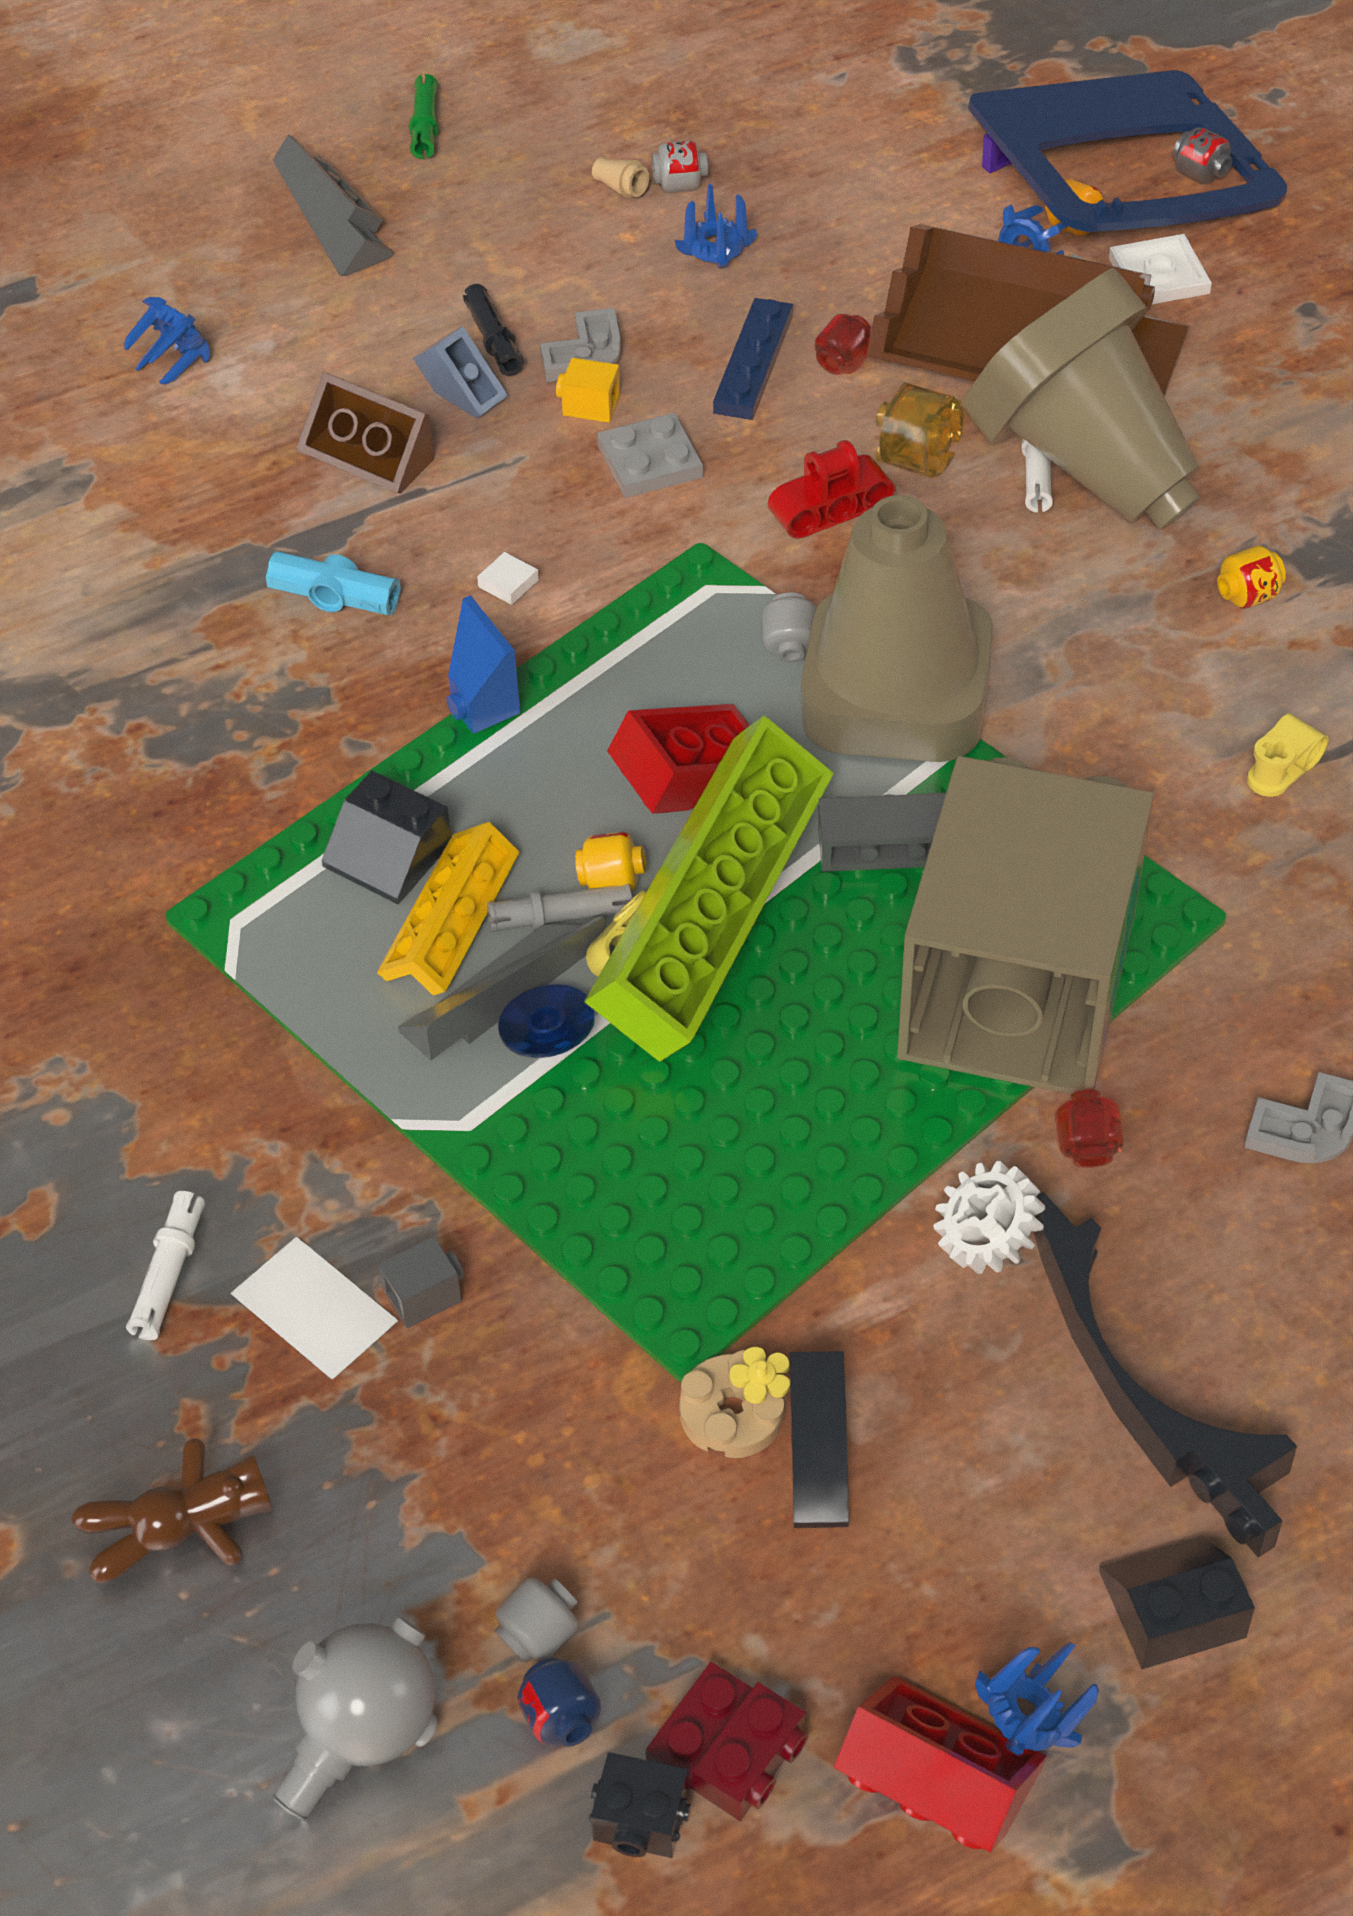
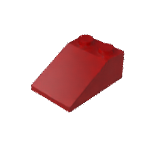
[607,704,750,814]

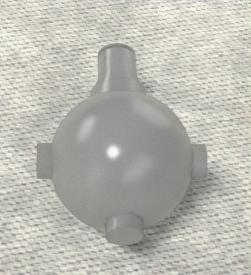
[272,1616,437,1821]

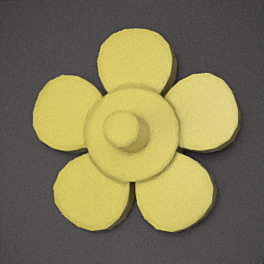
[730,1347,790,1404]

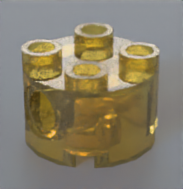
[876,382,964,478]

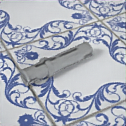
[487,884,632,932]

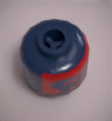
[517,1658,602,1747]

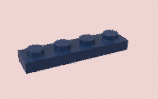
[713,298,793,420]

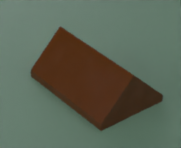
[296,372,434,494]

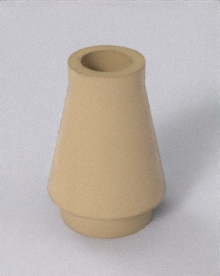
[592,157,649,199]

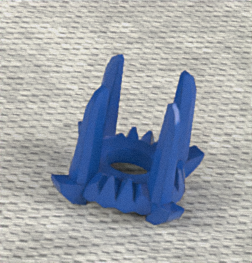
[674,184,757,268]
[998,204,1068,255]
[124,297,210,384]
[975,1642,1099,1756]

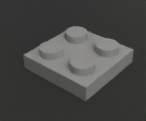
[597,413,703,498]

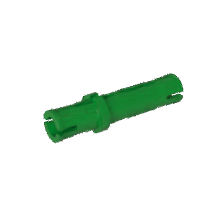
[408,74,438,159]

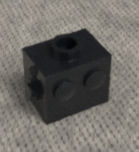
[589,1752,691,1858]

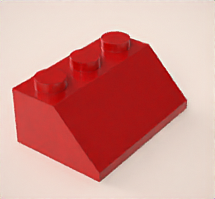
[833,1675,1048,1853]

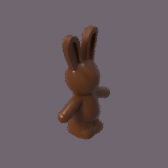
[72,1438,273,1584]

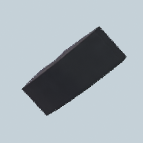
[790,1351,849,1528]

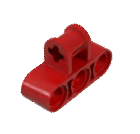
[767,440,895,539]

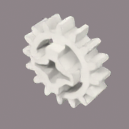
[933,1161,1045,1274]

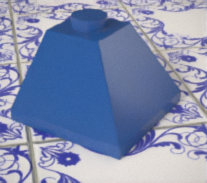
[446,595,520,734]

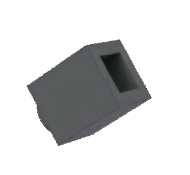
[378,1236,464,1329]

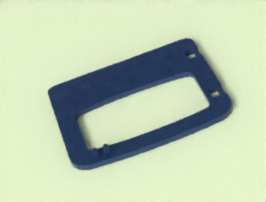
[968,70,1287,232]

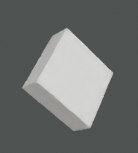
[477,552,539,605]

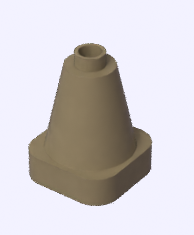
[960,268,1201,530]
[801,495,992,762]

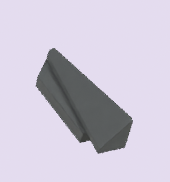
[273,134,393,276]
[398,916,605,1060]

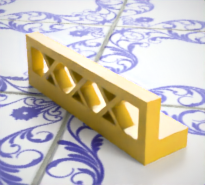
[377,822,520,996]

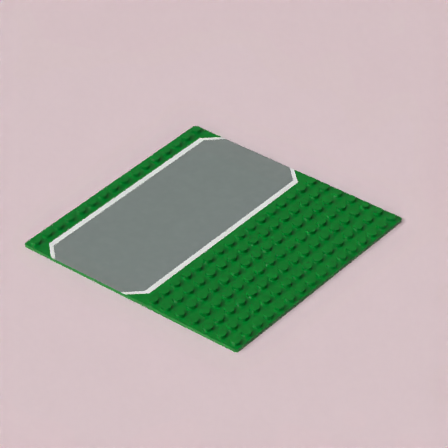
[165,543,1226,1382]

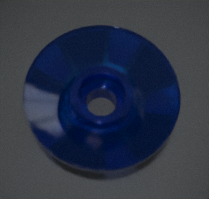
[498,985,595,1058]

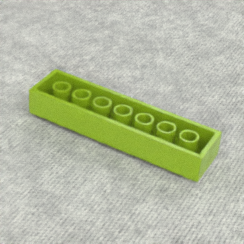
[584,715,834,1062]

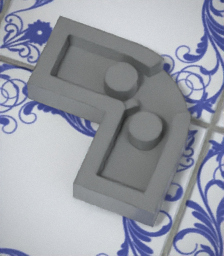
[540,308,621,382]
[1244,1072,1353,1163]

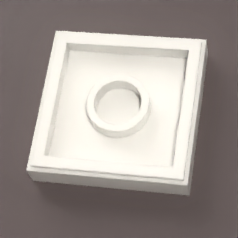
[1109,234,1212,304]

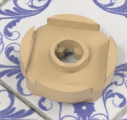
[679,1350,786,1458]

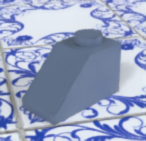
[413,326,508,418]

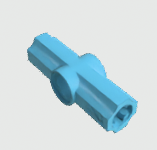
[266,551,401,615]

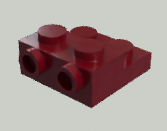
[645,1661,809,1822]

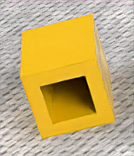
[556,358,621,423]

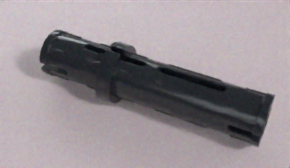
[462,284,524,376]

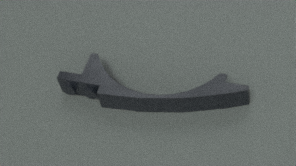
[1033,1192,1297,1558]

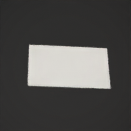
[230,1237,398,1380]

